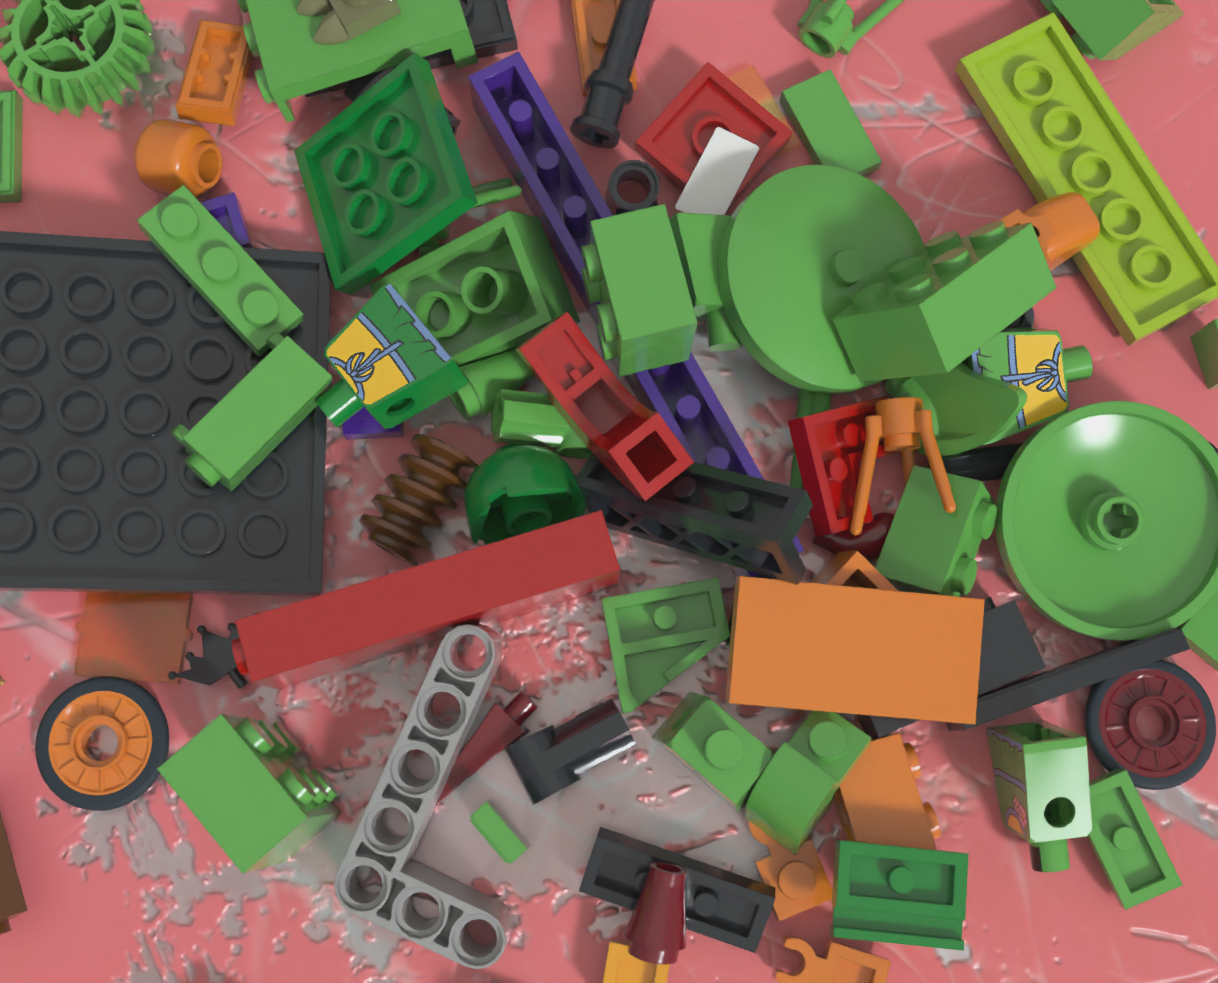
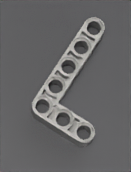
[334,623,513,969]

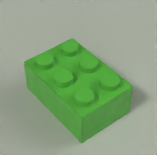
[832,221,1057,382]
[157,714,342,874]

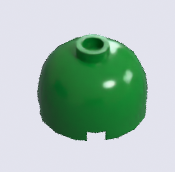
[465,444,587,545]

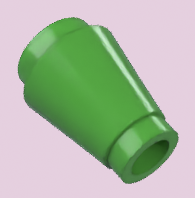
[449,347,534,421]

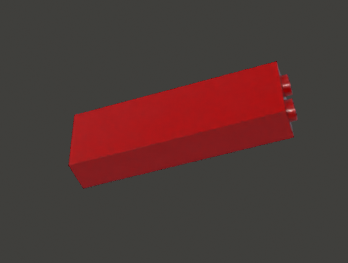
[232,510,620,690]

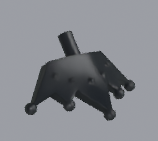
[168,613,258,689]

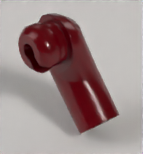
[812,512,895,561]

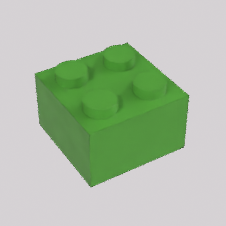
[581,204,697,377]

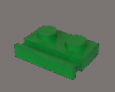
[830,839,969,951]

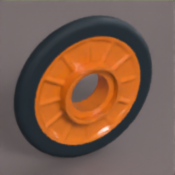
[35,676,170,811]

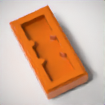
[176,19,253,126]

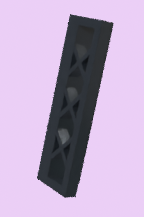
[576,453,813,585]

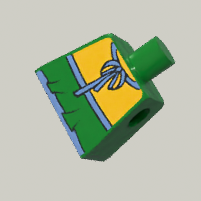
[315,282,469,429]

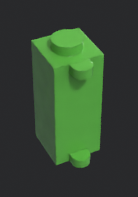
[171,332,333,492]

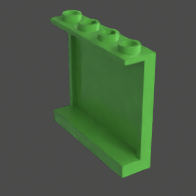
[237,0,478,122]

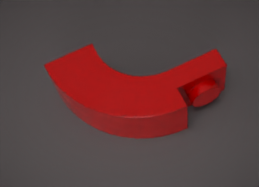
[515,312,694,501]

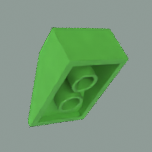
[369,211,580,367]

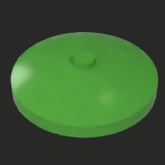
[717,165,927,394]
[995,401,1218,641]

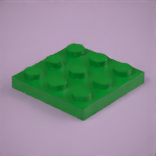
[294,53,478,296]

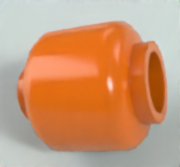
[133,119,223,198]

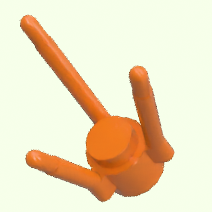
[850,397,956,535]

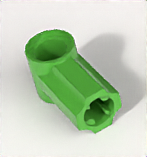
[491,389,592,459]

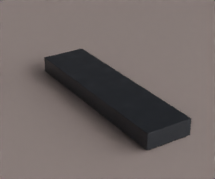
[946,627,1190,731]

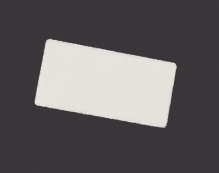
[675,127,759,215]

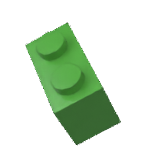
[875,465,997,597]

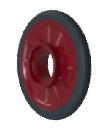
[1084,660,1216,790]

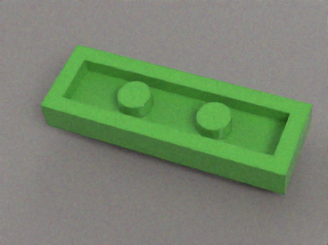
[137,185,304,357]

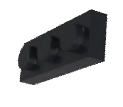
[579,827,776,953]

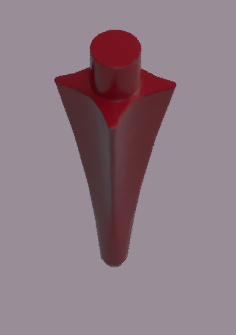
[434,691,538,809]

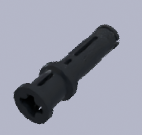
[570,0,655,148]

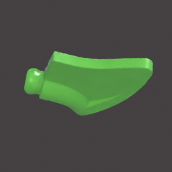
[885,363,1027,456]

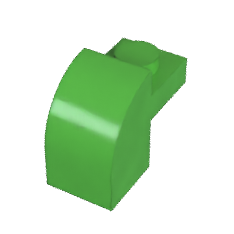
[745,710,872,855]

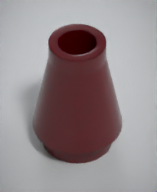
[624,862,687,965]

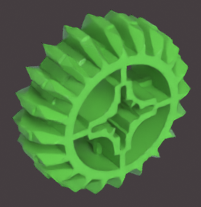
[0,0,156,118]

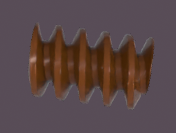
[358,434,478,567]

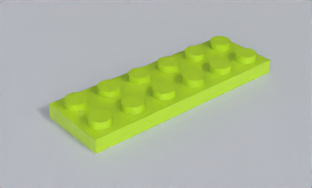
[955,12,1218,346]

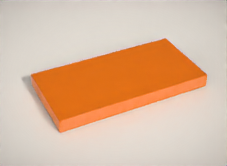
[725,576,985,724]

